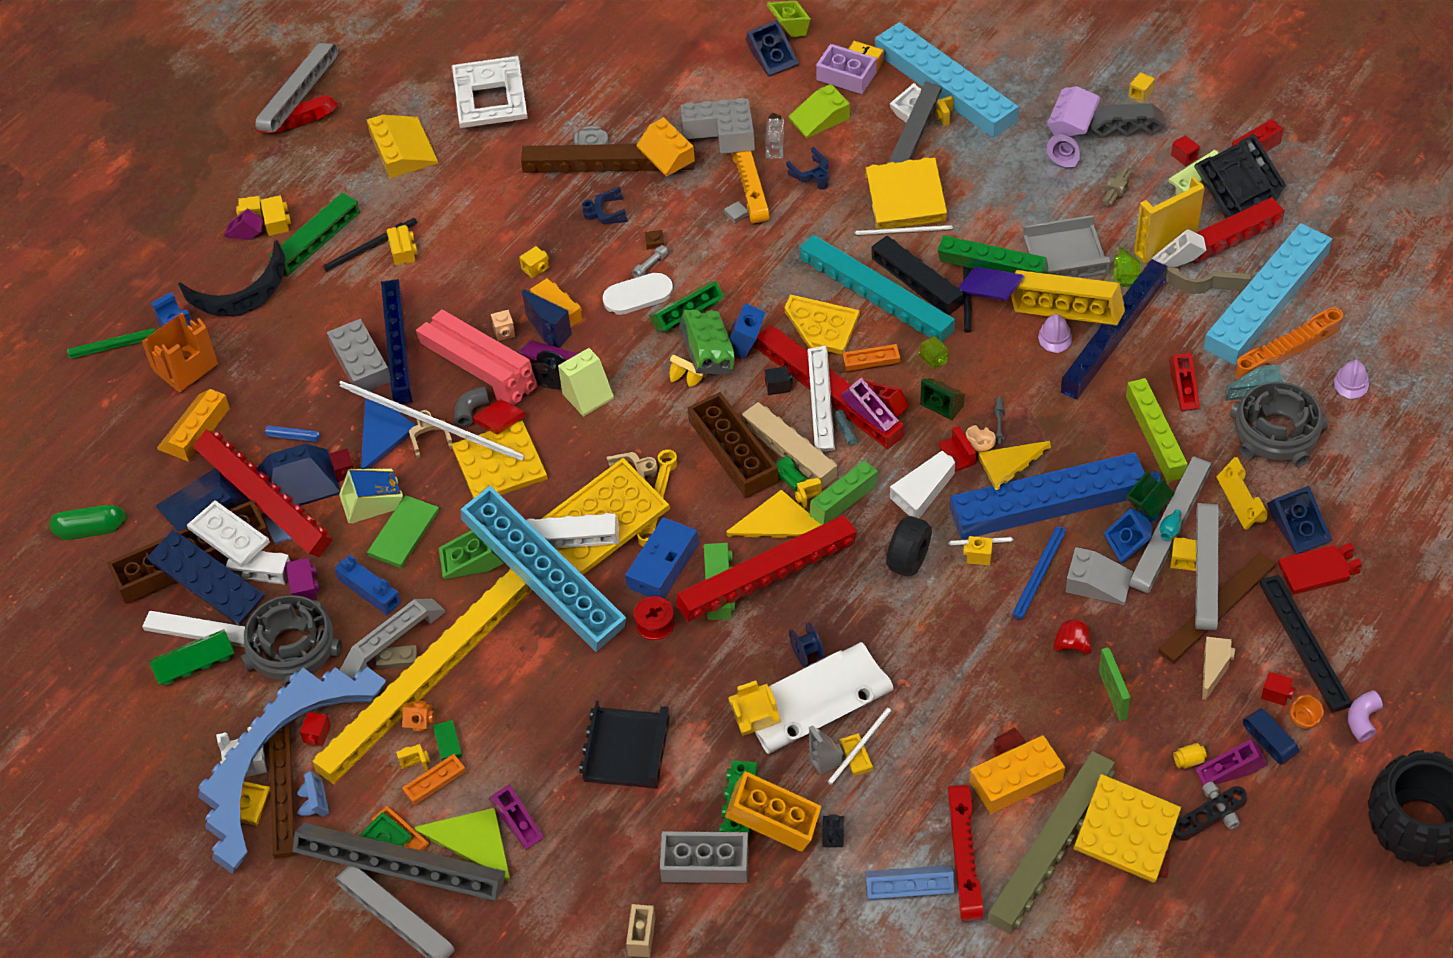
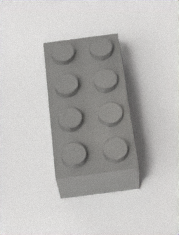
[327,319,391,395]
[660,832,749,883]

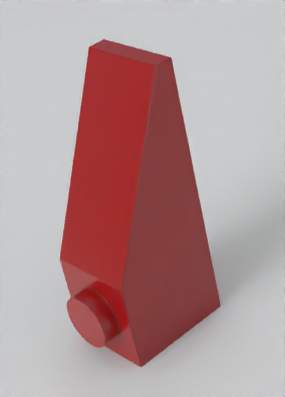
[1169,353,1200,411]
[864,380,909,418]

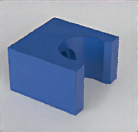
[151,292,192,327]
[729,303,766,359]

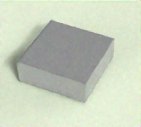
[724,201,749,223]

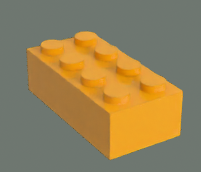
[969,735,1065,814]
[725,771,821,852]

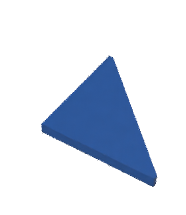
[361,390,416,469]

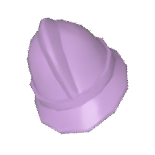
[1047,135,1080,167]
[1038,314,1072,353]
[1334,359,1369,399]

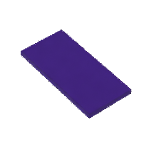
[958,267,1024,301]

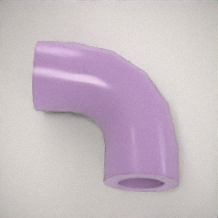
[1348,690,1383,743]

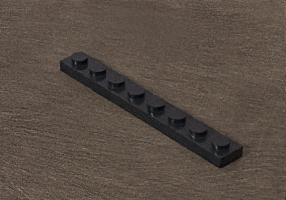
[1260,575,1352,713]

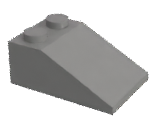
[1065,547,1133,605]

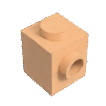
[491,310,515,341]

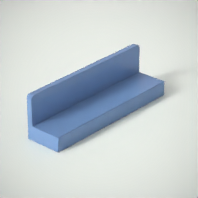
[865,865,954,899]

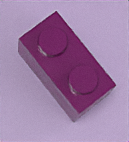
[286,558,320,600]

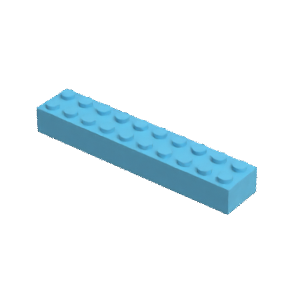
[875,22,1019,138]
[1203,223,1332,365]
[461,486,626,652]

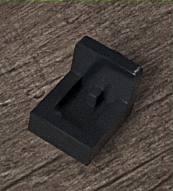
[822,814,844,847]

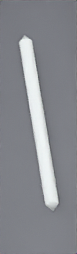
[948,537,1014,546]

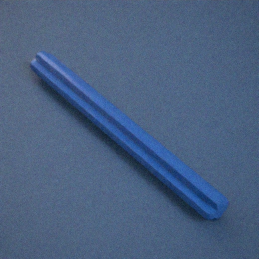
[1012,526,1066,620]

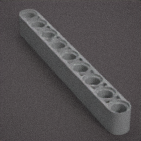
[256,43,338,132]
[1129,456,1212,594]

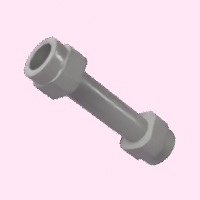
[632,245,668,278]
[1202,781,1240,830]

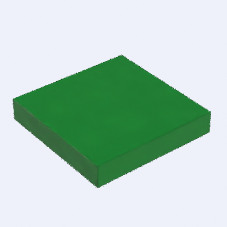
[359,812,413,847]

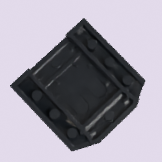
[1194,134,1286,218]

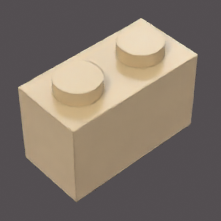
[626,904,655,958]

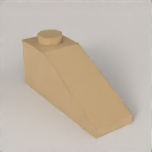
[1202,637,1235,700]

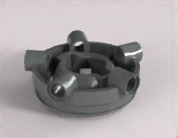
[1230,382,1327,467]
[241,595,342,687]

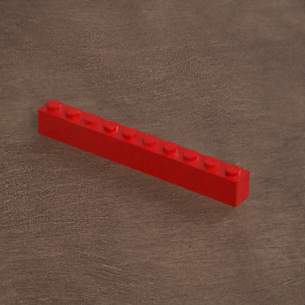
[756,325,904,450]
[193,429,333,558]
[676,515,857,622]

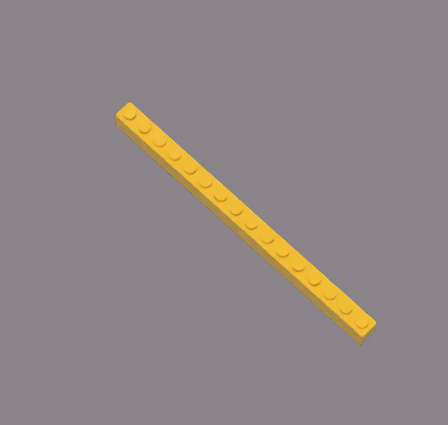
[313,568,532,785]

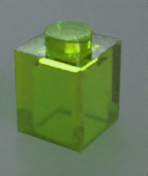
[920,335,948,369]

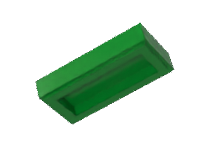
[433,720,462,761]

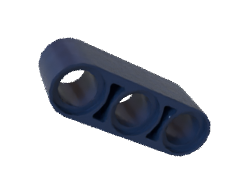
[1243,708,1299,764]

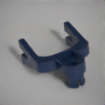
[786,147,829,190]
[582,186,628,224]

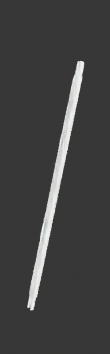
[339,381,524,460]

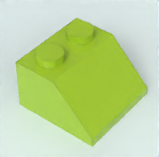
[767,1,810,37]

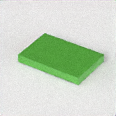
[1099,647,1131,721]

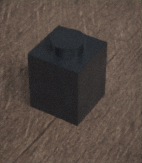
[764,366,793,396]

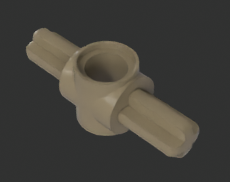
[1102,167,1131,207]

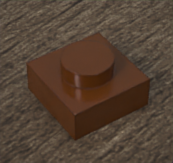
[645,230,664,250]

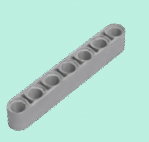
[1195,503,1218,631]
[335,865,455,958]

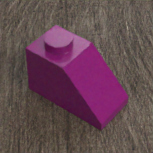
[224,208,264,240]

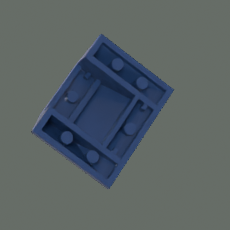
[257,443,340,506]
[156,468,251,532]

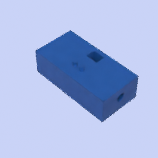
[625,517,699,598]

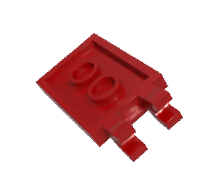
[1278,543,1362,595]

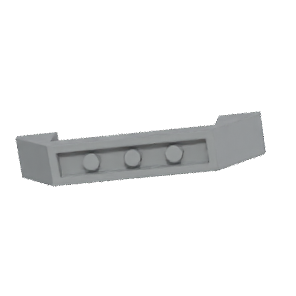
[340,599,445,680]

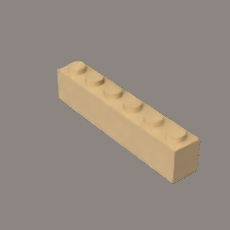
[742,402,837,489]

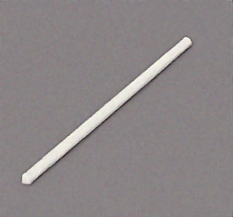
[855,225,953,235]

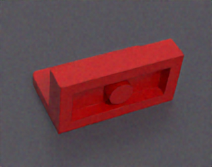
[939,426,976,472]

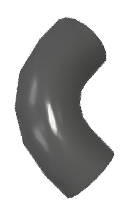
[453,386,490,428]

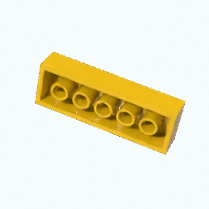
[1011,270,1125,325]

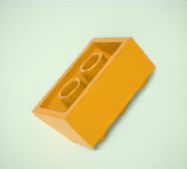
[637,117,695,177]

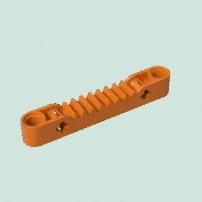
[1235,307,1343,381]

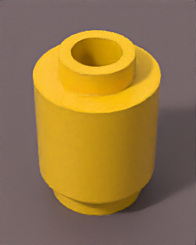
[1173,743,1207,769]

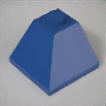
[1104,508,1153,563]

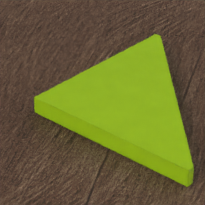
[415,808,510,882]

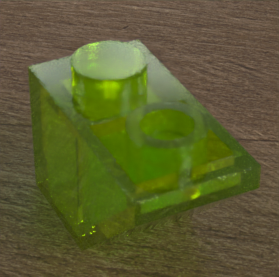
[1113,247,1140,288]

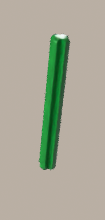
[67,328,156,359]

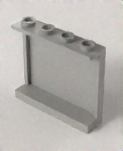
[1023,215,1110,278]

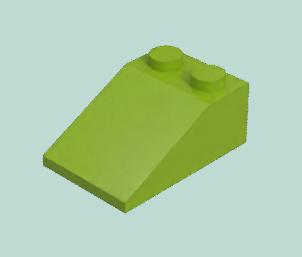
[788,84,850,138]

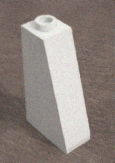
[890,451,955,518]

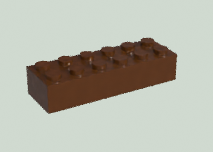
[688,392,779,498]

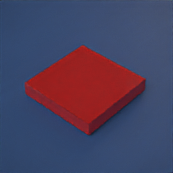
[473,399,525,435]

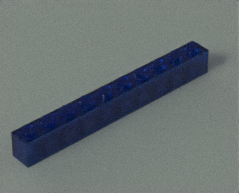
[1061,259,1168,400]

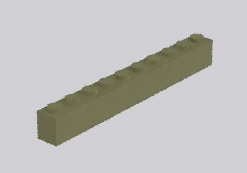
[988,751,1116,935]

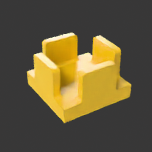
[728,681,781,736]

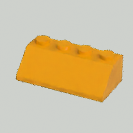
[157,389,230,462]

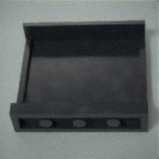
[579,700,670,789]

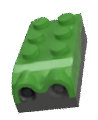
[679,310,734,375]

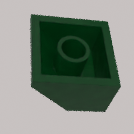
[920,378,965,420]

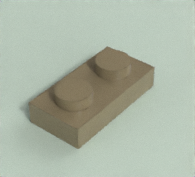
[376,645,417,670]

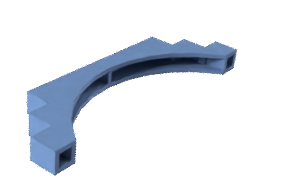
[198,667,386,874]

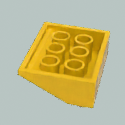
[367,115,438,179]

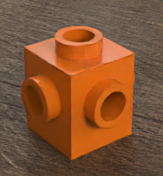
[402,701,435,731]

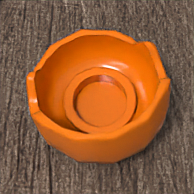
[1289,695,1324,729]

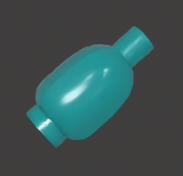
[1159,509,1182,541]

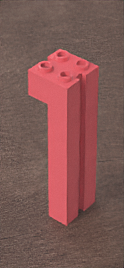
[416,310,538,405]

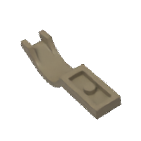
[1166,267,1251,294]

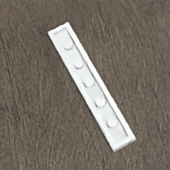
[808,346,835,452]
[143,611,259,647]

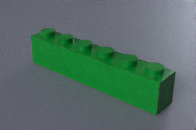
[269,192,360,276]
[937,235,1049,274]

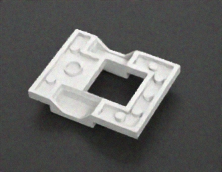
[452,56,528,128]

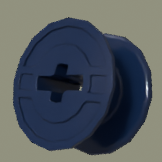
[789,622,825,667]

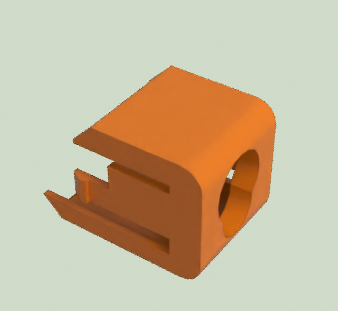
[142,313,218,393]

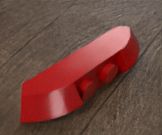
[257,95,338,134]

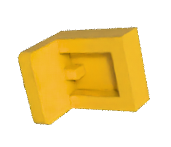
[935,96,953,126]
[795,477,822,509]
[396,744,430,772]

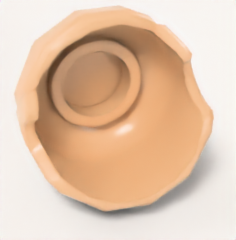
[966,425,996,452]

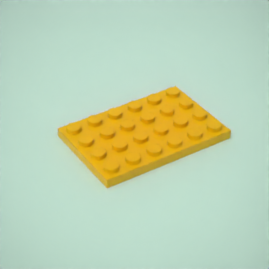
[542,458,670,575]

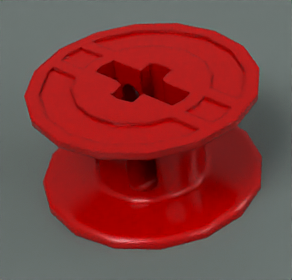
[634,596,675,640]

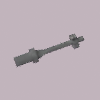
[993,397,1005,445]

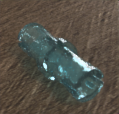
[833,410,858,446]

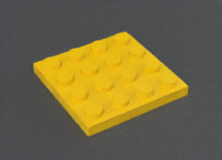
[451,420,548,499]
[1073,774,1181,883]

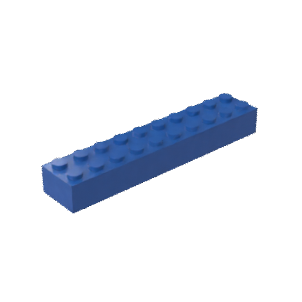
[950,452,1145,540]

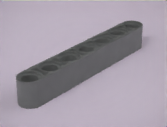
[888,81,942,163]

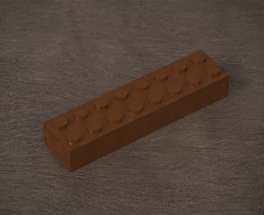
[107,500,271,604]

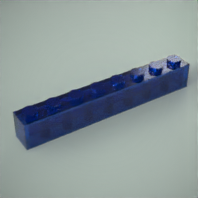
[381,279,413,404]

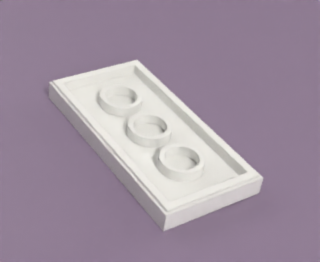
[187,501,270,568]

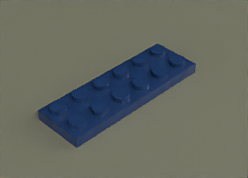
[147,529,265,626]

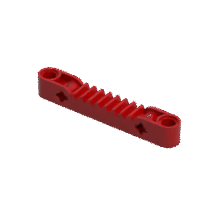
[948,785,984,922]

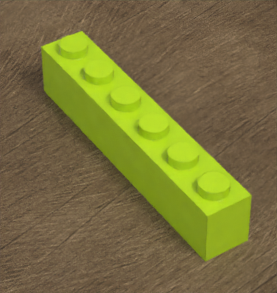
[1126,378,1187,482]

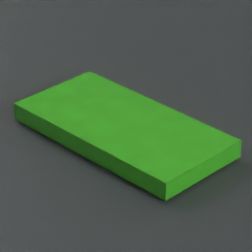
[367,495,439,569]

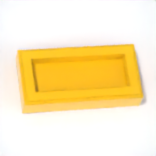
[839,733,873,777]

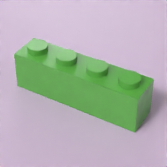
[810,461,878,525]
[704,543,735,620]

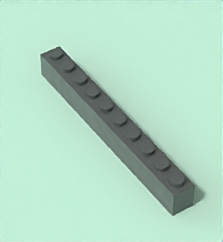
[292,823,505,901]

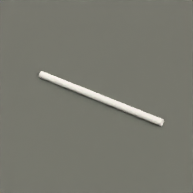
[827,708,891,785]

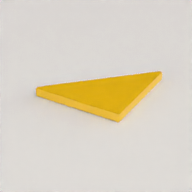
[978,441,1051,490]
[726,490,821,538]

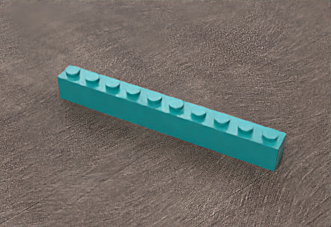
[800,235,955,344]

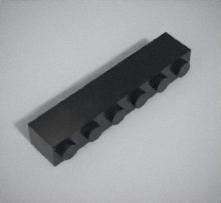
[871,236,964,315]

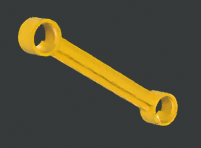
[637,450,677,547]

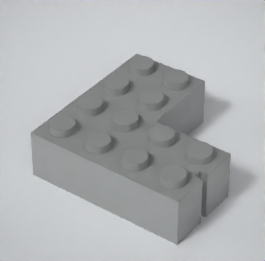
[681,98,755,153]

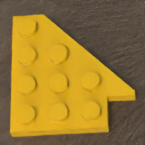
[785,294,860,355]

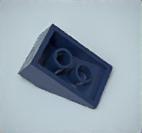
[745,20,799,77]
[522,289,572,348]
[1267,486,1332,554]

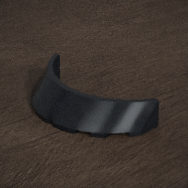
[178,240,285,316]

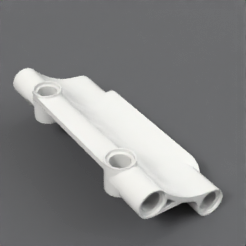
[755,642,893,754]

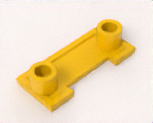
[1216,457,1267,530]

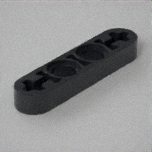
[1173,786,1247,840]

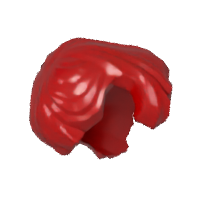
[1053,619,1091,655]

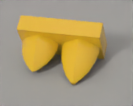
[669,354,708,387]

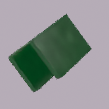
[1125,472,1174,519]

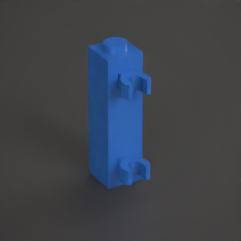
[334,554,401,616]

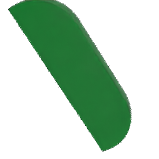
[49,505,127,540]

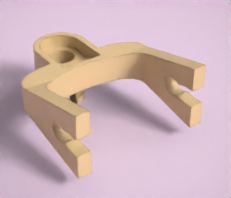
[409,410,452,459]
[607,452,657,479]

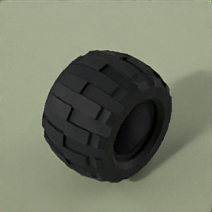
[1368,750,1453,867]

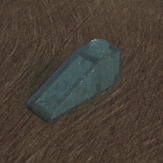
[1225,364,1283,401]

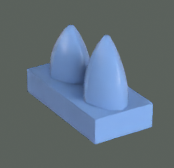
[297,771,329,817]

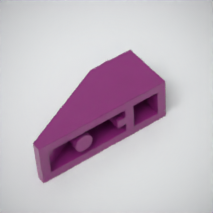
[841,377,898,433]
[1196,739,1268,786]
[488,784,544,849]

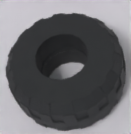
[886,516,932,577]

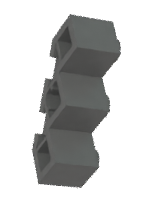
[1091,103,1165,138]

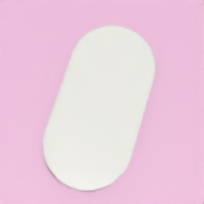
[603,273,673,315]

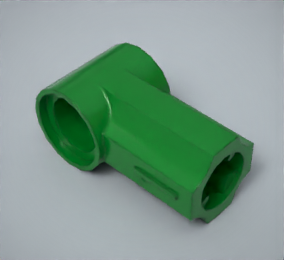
[775,456,807,492]

